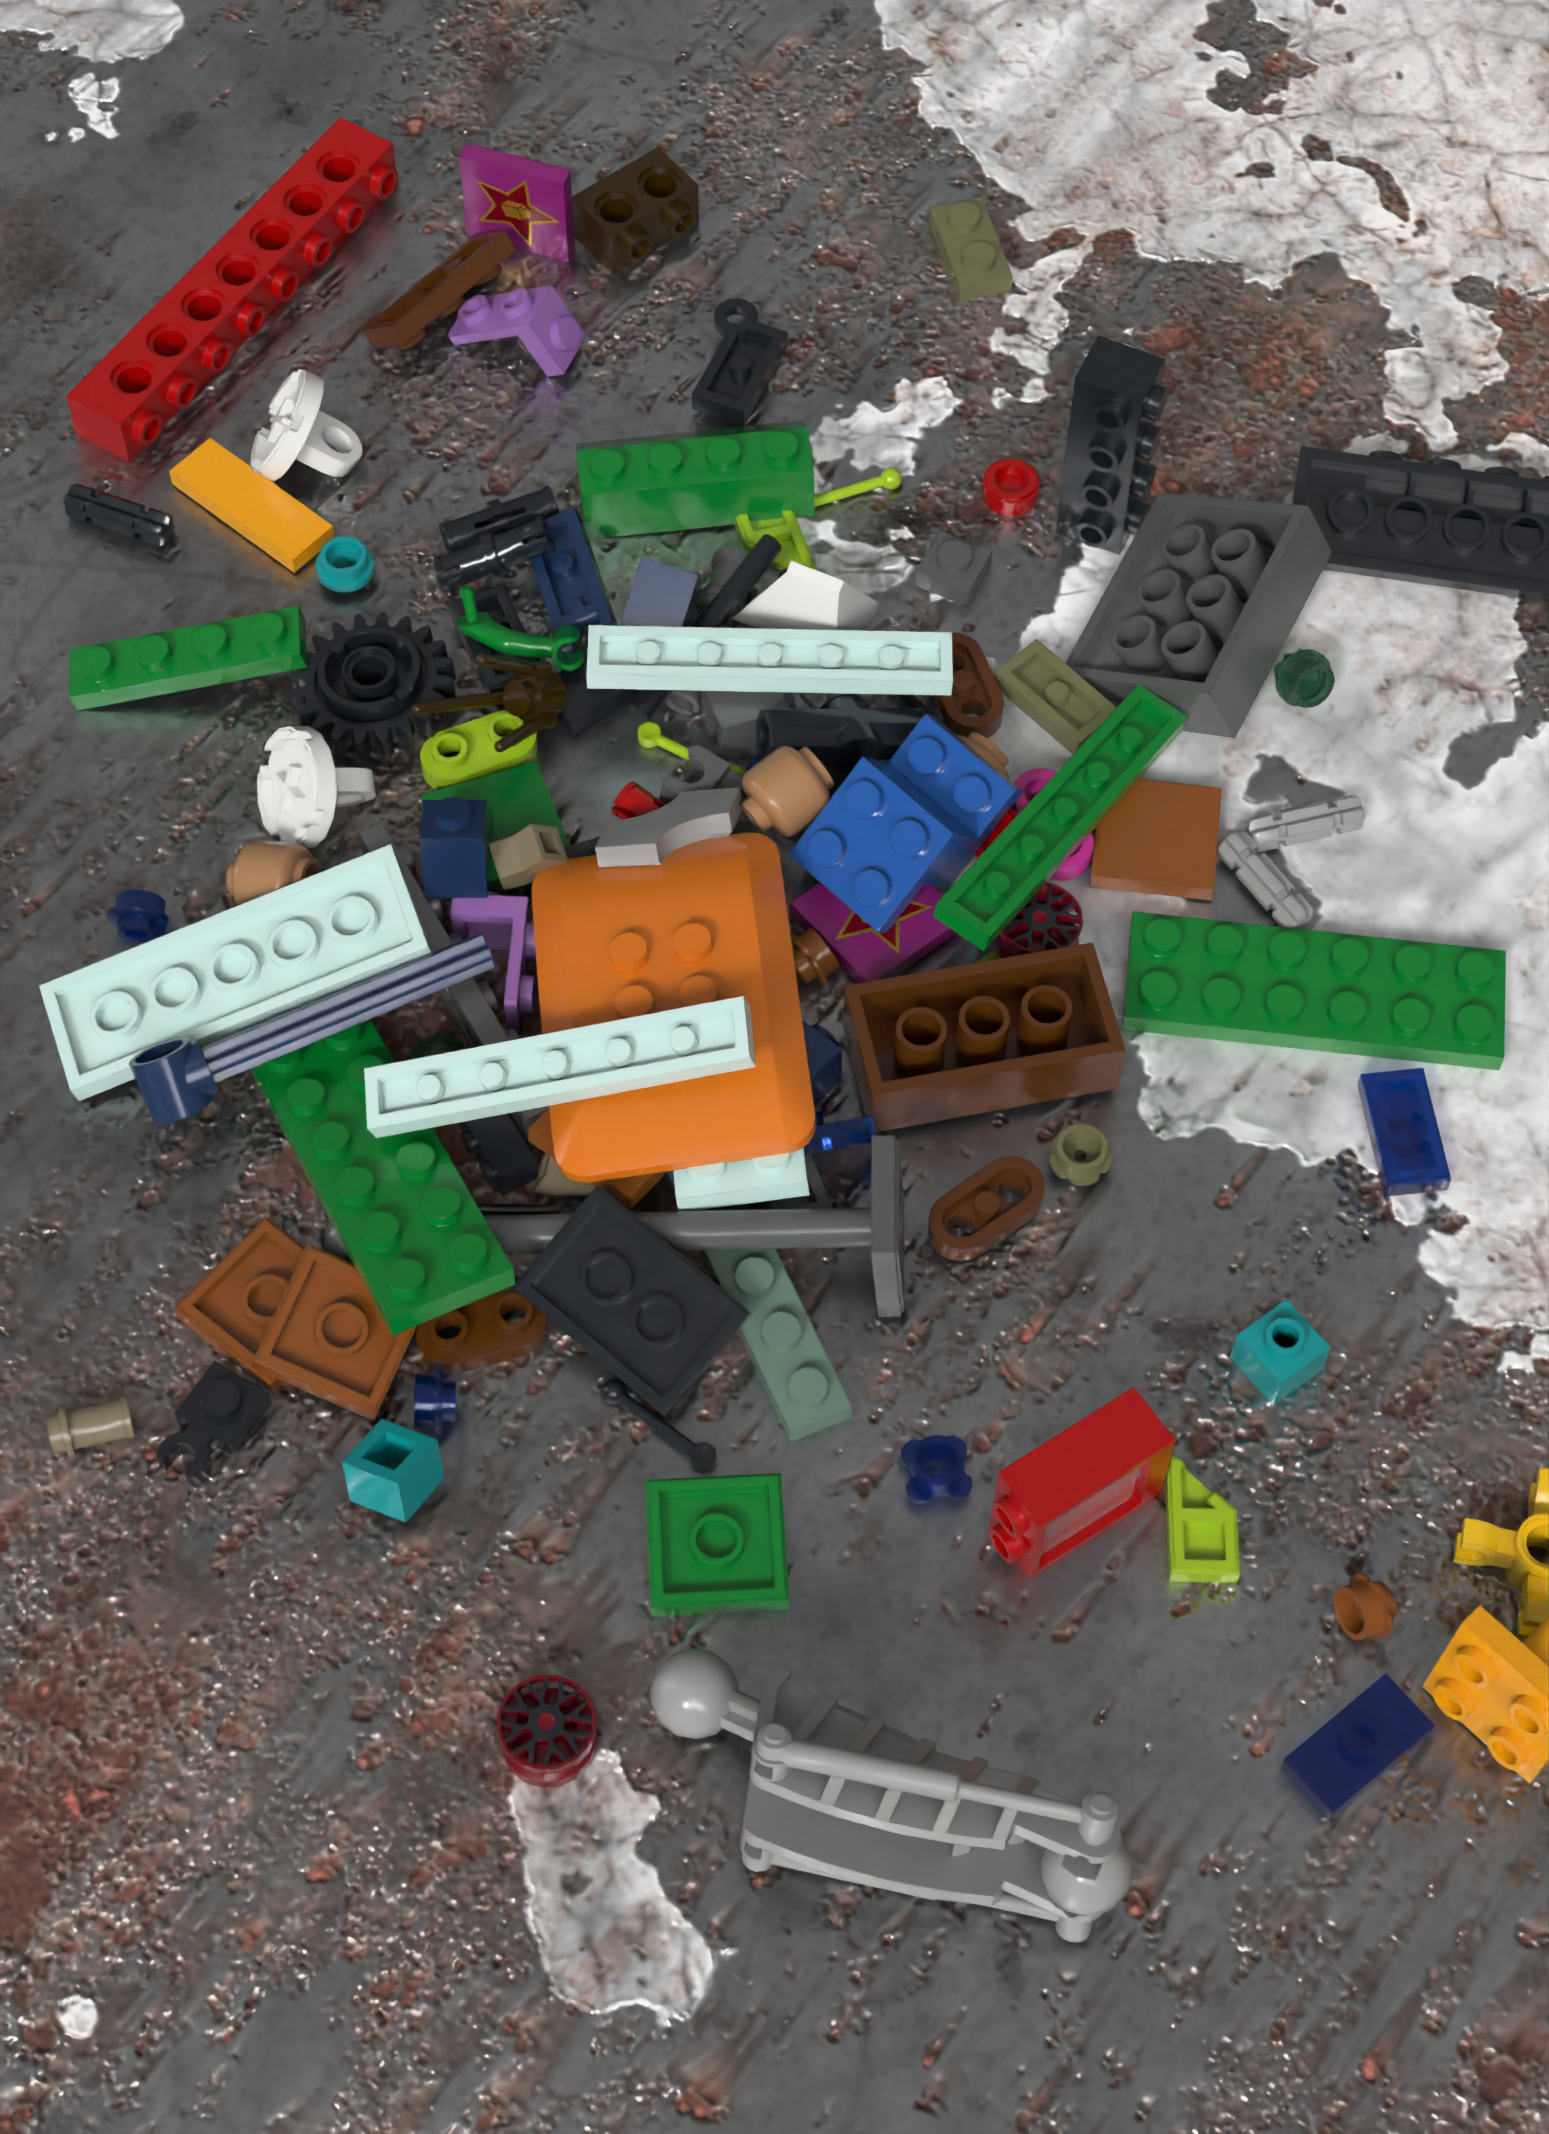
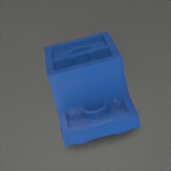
[789,714,1023,933]

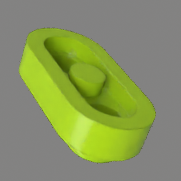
[420,710,538,790]

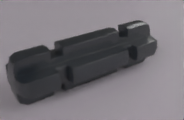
[63,483,175,547]

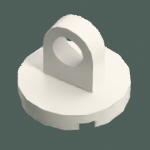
[250,369,363,482]
[257,726,376,848]

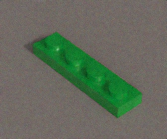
[69,606,307,711]

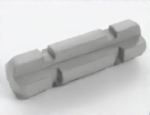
[1245,795,1365,852]
[1217,830,1315,929]

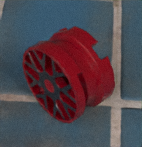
[992,882,1083,959]
[497,1674,598,1788]

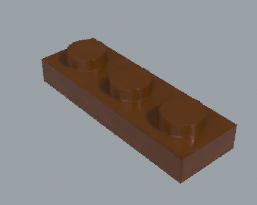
[362,231,516,350]

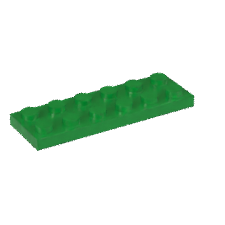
[1122,911,1506,1070]
[249,1019,516,1336]

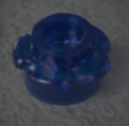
[107,889,169,942]
[414,1368,456,1434]

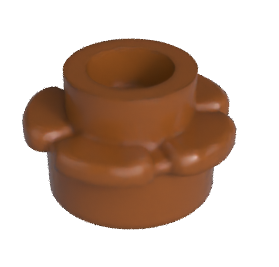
[791,927,840,985]
[1333,1573,1397,1641]

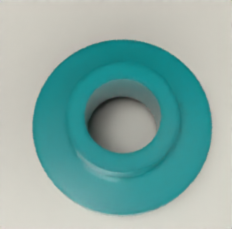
[316,536,375,592]

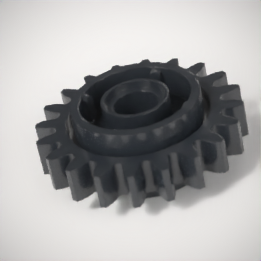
[289,612,457,761]

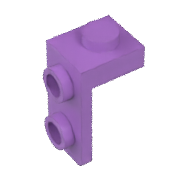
[448,285,587,377]
[450,891,536,1034]

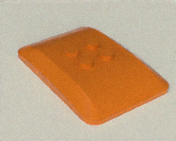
[531,833,816,1183]

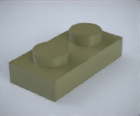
[929,197,1013,301]
[994,639,1117,755]

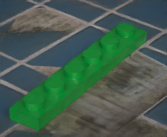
[933,684,1188,952]

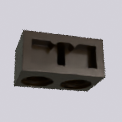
[572,147,699,274]

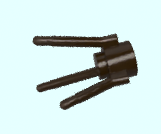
[412,653,567,752]

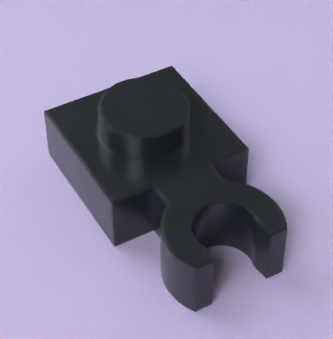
[156,1361,272,1488]

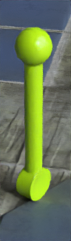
[802,467,902,518]
[637,722,746,777]

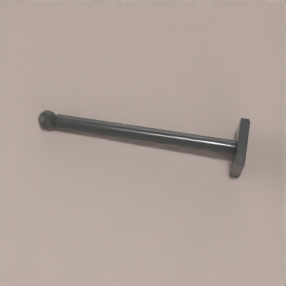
[324,1135,904,1317]

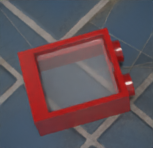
[988,1387,1176,1579]

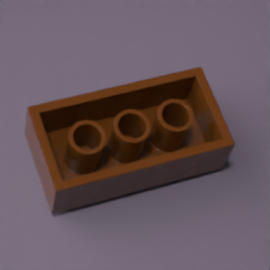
[842,942,1126,1133]

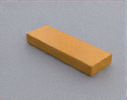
[169,438,335,573]

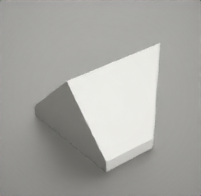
[732,561,879,630]

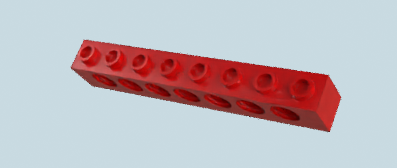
[66,117,398,462]

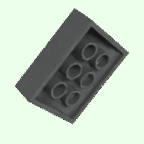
[1066,493,1332,738]

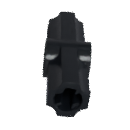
[756,694,944,775]

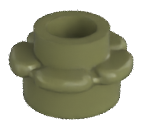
[1049,1124,1113,1186]

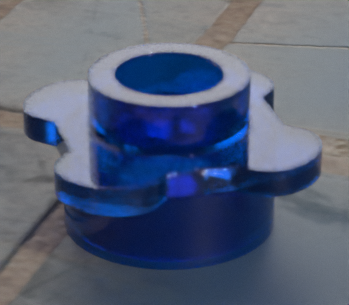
[901,1435,973,1504]

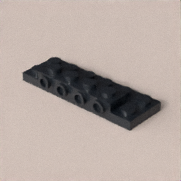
[1292,446,1549,602]

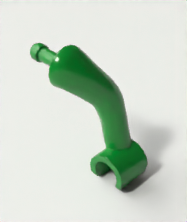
[456,585,585,671]

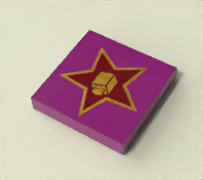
[459,143,575,263]
[790,882,957,983]

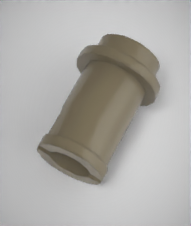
[45,1396,135,1458]

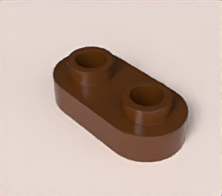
[932,632,1004,738]
[928,1156,1045,1261]
[416,1287,548,1375]

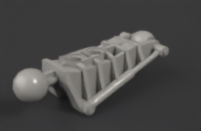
[650,1649,1133,1942]

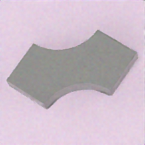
[595,787,742,867]

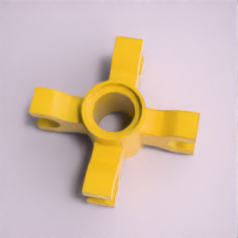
[1453,1467,1549,1640]

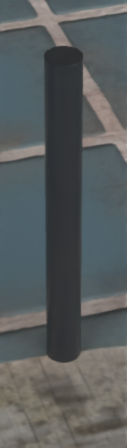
[629,534,782,722]

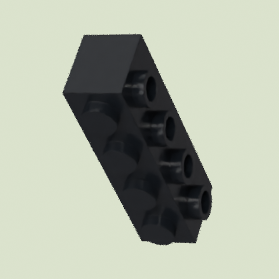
[1056,335,1169,555]

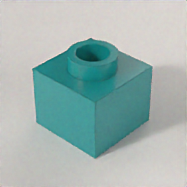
[1230,1299,1331,1406]
[342,1419,445,1523]

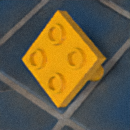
[1422,1605,1549,1784]

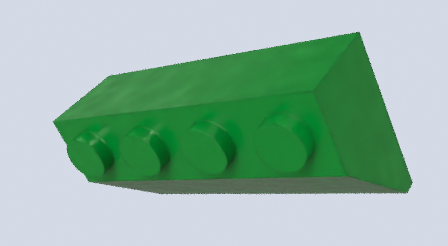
[576,420,815,540]

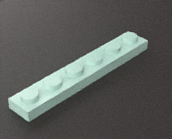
[586,625,953,696]
[364,996,756,1138]

